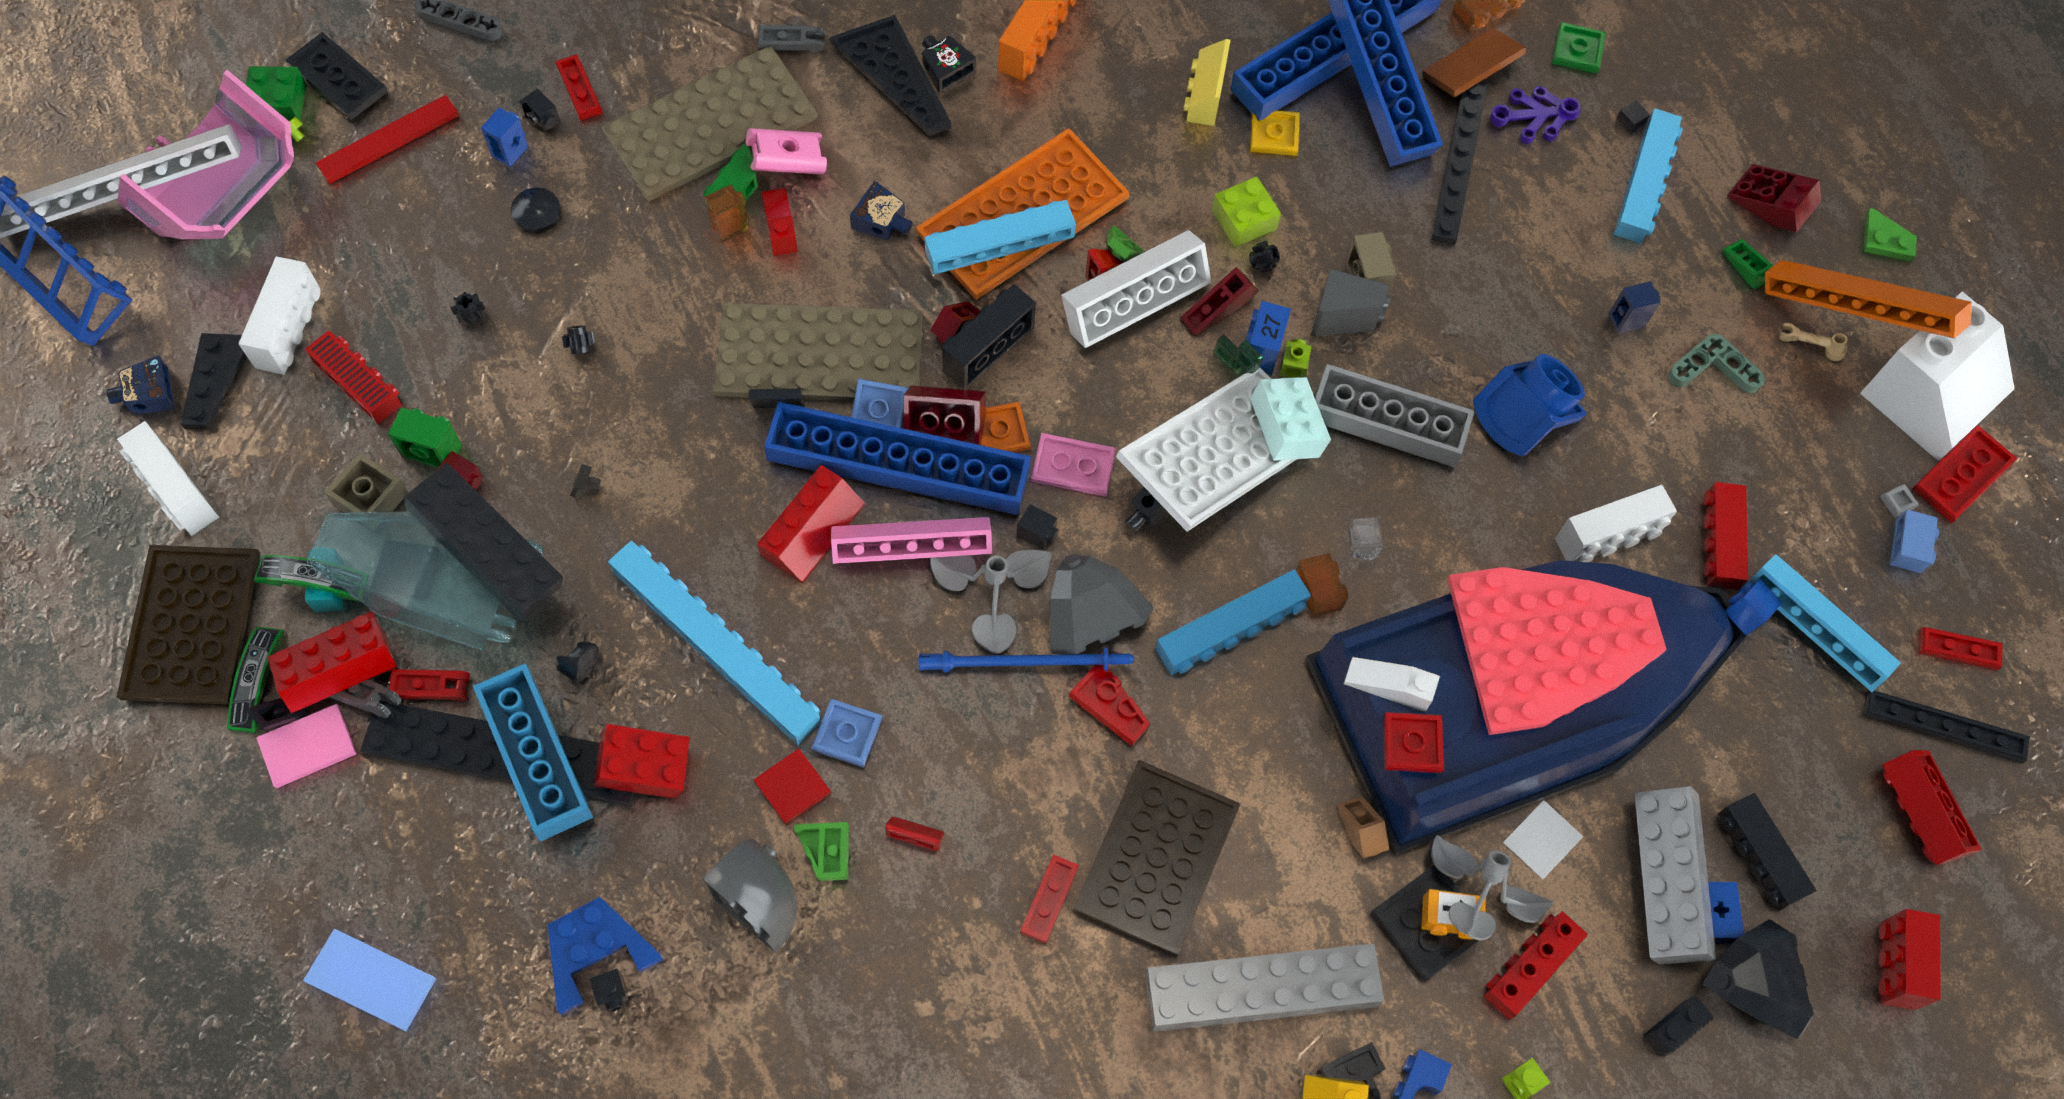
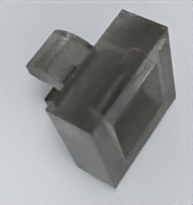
[570,464,601,499]

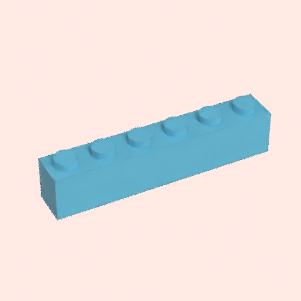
[1613,108,1683,243]
[924,200,1076,275]
[1748,554,1901,692]

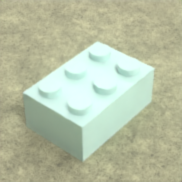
[1250,377,1331,460]

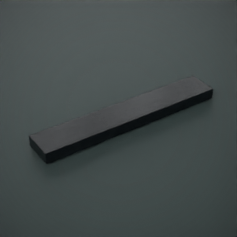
[1863,690,2030,764]

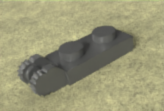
[758,25,825,52]
[329,680,402,719]

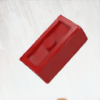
[885,816,944,851]

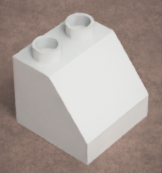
[1860,291,2014,461]

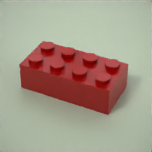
[268,611,397,713]

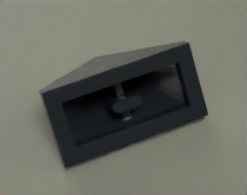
[246,698,309,731]

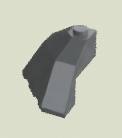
[1050,554,1153,655]

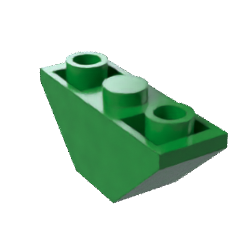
[704,142,758,211]

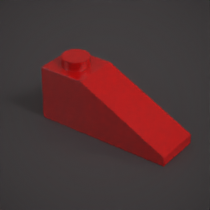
[761,188,798,256]

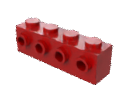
[1484,911,1588,1021]

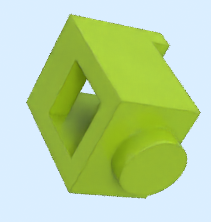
[1279,339,1312,378]
[1501,1057,1551,1099]

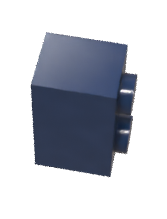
[1609,281,1661,334]

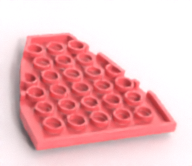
[1447,567,1667,735]

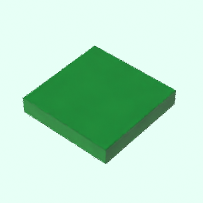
[1552,22,1606,74]

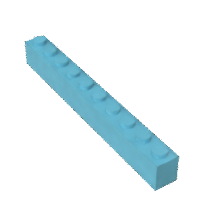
[608,540,821,746]

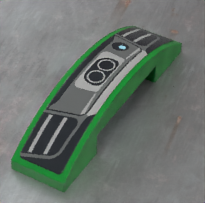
[254,555,370,602]
[227,626,285,734]

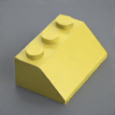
[1183,39,1231,126]

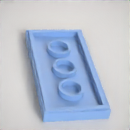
[303,929,436,1032]

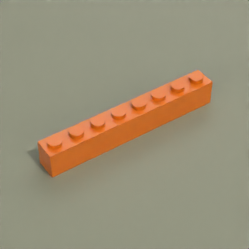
[1765,260,1972,338]

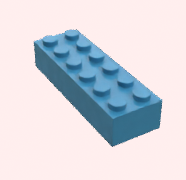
[473,663,594,842]

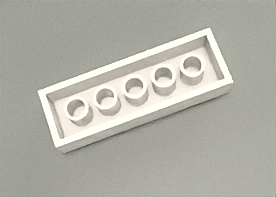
[1061,230,1212,348]

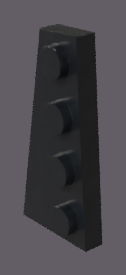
[180,333,246,430]

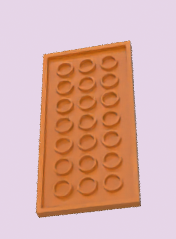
[916,128,1130,300]

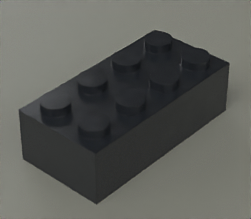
[942,284,1036,390]

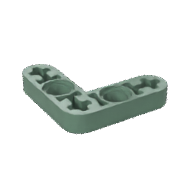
[1668,334,1765,393]

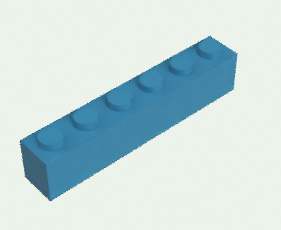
[1155,569,1311,675]

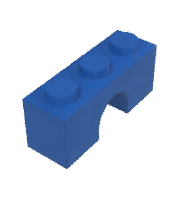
[1392,1049,1452,1099]

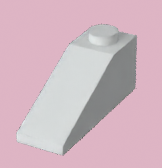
[1344,657,1440,712]

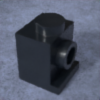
[518,88,560,131]

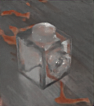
[1348,517,1383,560]

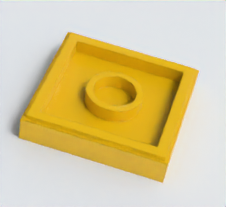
[1250,111,1300,156]

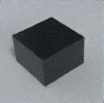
[1616,100,1650,133]

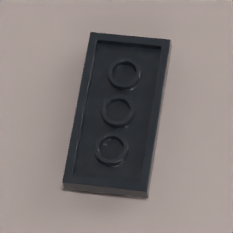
[285,32,388,120]

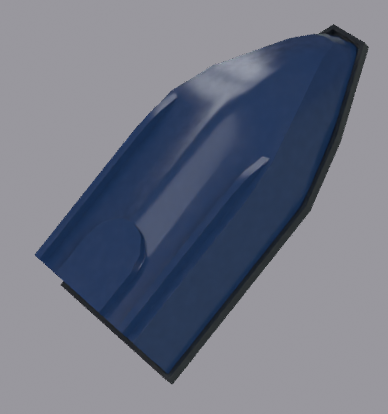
[1306,560,1746,855]

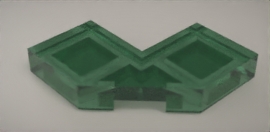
[1214,334,1263,374]

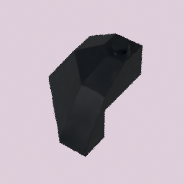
[1702,919,1815,1040]

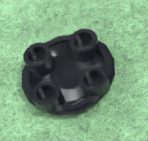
[510,187,560,233]

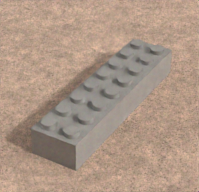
[1145,944,1384,1032]

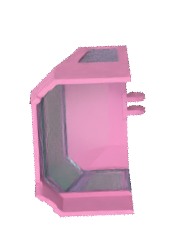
[118,70,294,239]

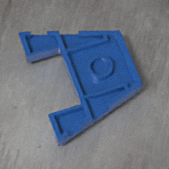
[548,897,663,1015]

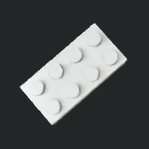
[239,256,320,375]
[117,421,219,536]
[1555,485,1677,562]

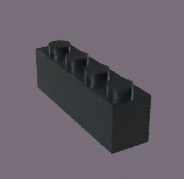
[1718,793,1817,911]

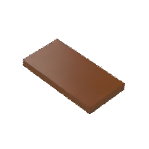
[1423,28,1526,97]

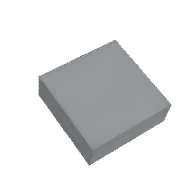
[1880,484,1919,518]

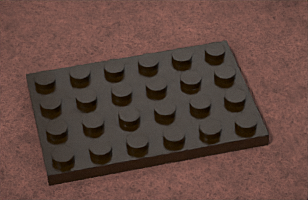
[116,545,260,704]
[1073,760,1241,957]

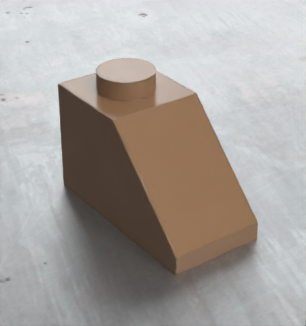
[1337,796,1389,858]

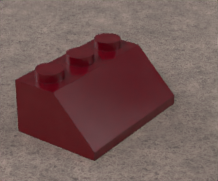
[904,386,986,445]

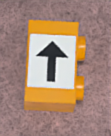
[1422,889,1486,939]

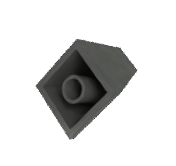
[1311,269,1391,337]

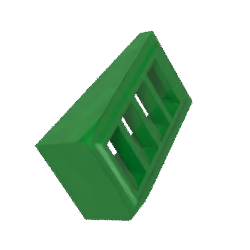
[1722,239,1774,289]

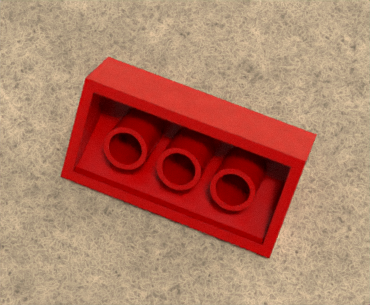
[757,465,865,584]
[1882,750,1982,865]

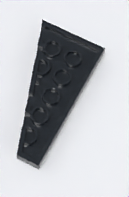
[830,15,951,136]

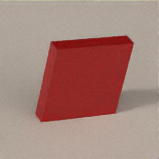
[1383,712,1444,773]
[753,748,831,825]

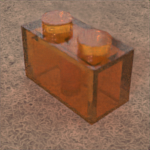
[705,184,749,242]
[1296,553,1348,617]

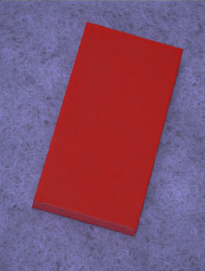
[1912,425,2018,523]

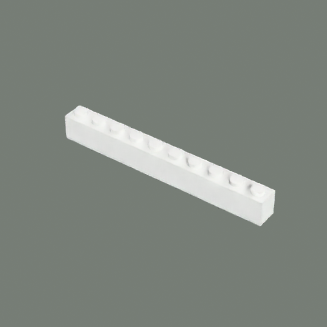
[0,124,242,238]

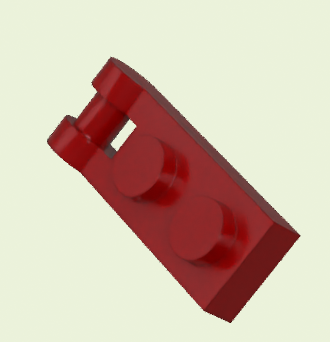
[389,669,470,702]

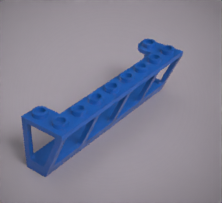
[0,175,133,346]

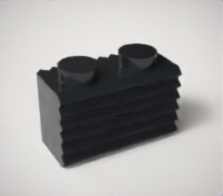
[1644,995,1713,1057]

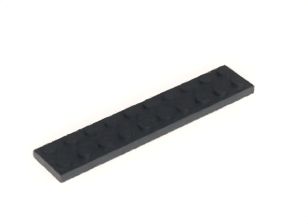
[360,700,635,807]

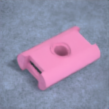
[746,128,827,174]

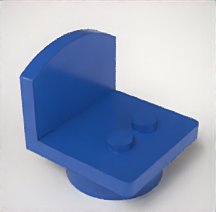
[1473,354,1587,456]

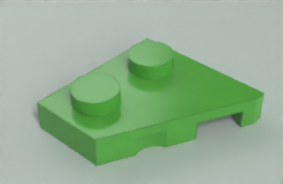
[1863,208,1917,262]
[1107,225,1146,261]
[794,822,849,881]

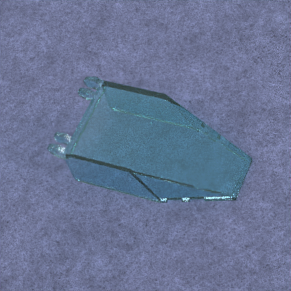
[307,512,544,650]

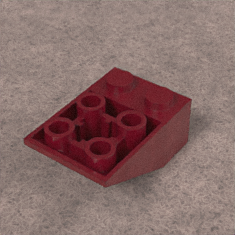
[1728,164,1821,233]

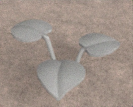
[930,550,1052,654]
[1431,835,1553,940]

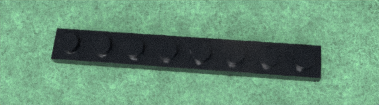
[1431,83,1488,245]

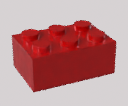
[593,724,690,799]
[1878,909,1941,1010]

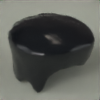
[556,642,599,683]

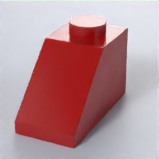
[1085,248,1123,281]

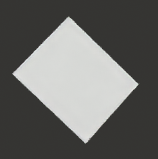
[1503,800,1584,879]

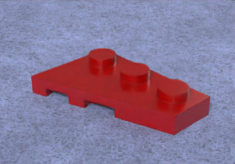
[1068,665,1150,746]

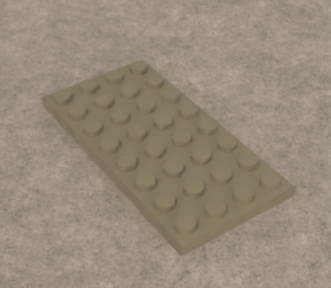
[601,47,818,202]
[714,303,923,402]

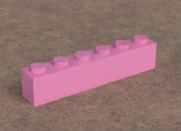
[831,517,992,564]

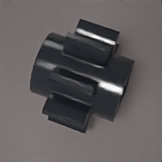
[1249,241,1280,273]
[451,292,485,325]
[562,325,595,354]

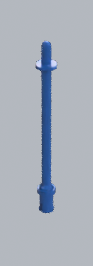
[919,648,1134,672]

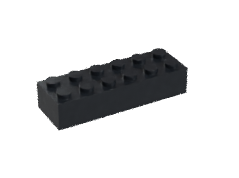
[404,462,563,622]

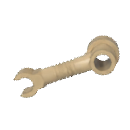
[1779,323,1848,361]

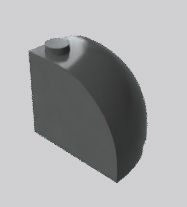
[703,839,798,953]

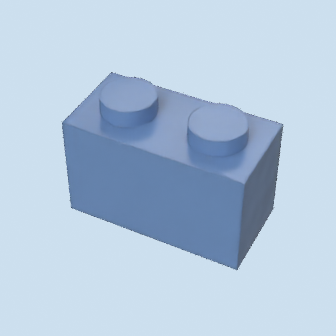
[1890,509,1939,573]

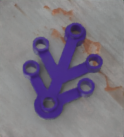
[1490,86,1581,144]

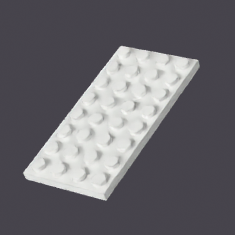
[1116,366,1297,532]

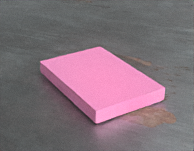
[1031,433,1117,497]
[256,704,357,788]

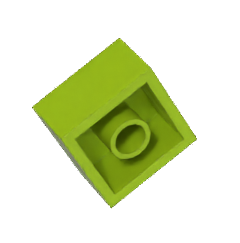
[1211,176,1281,247]

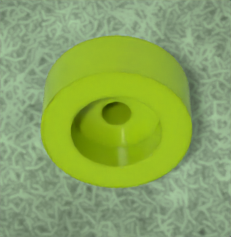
[289,116,304,142]

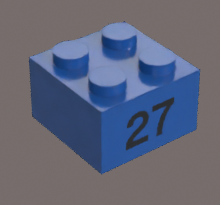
[1241,301,1291,375]

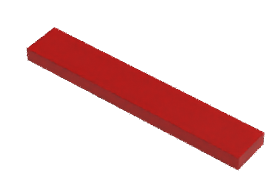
[315,95,459,184]

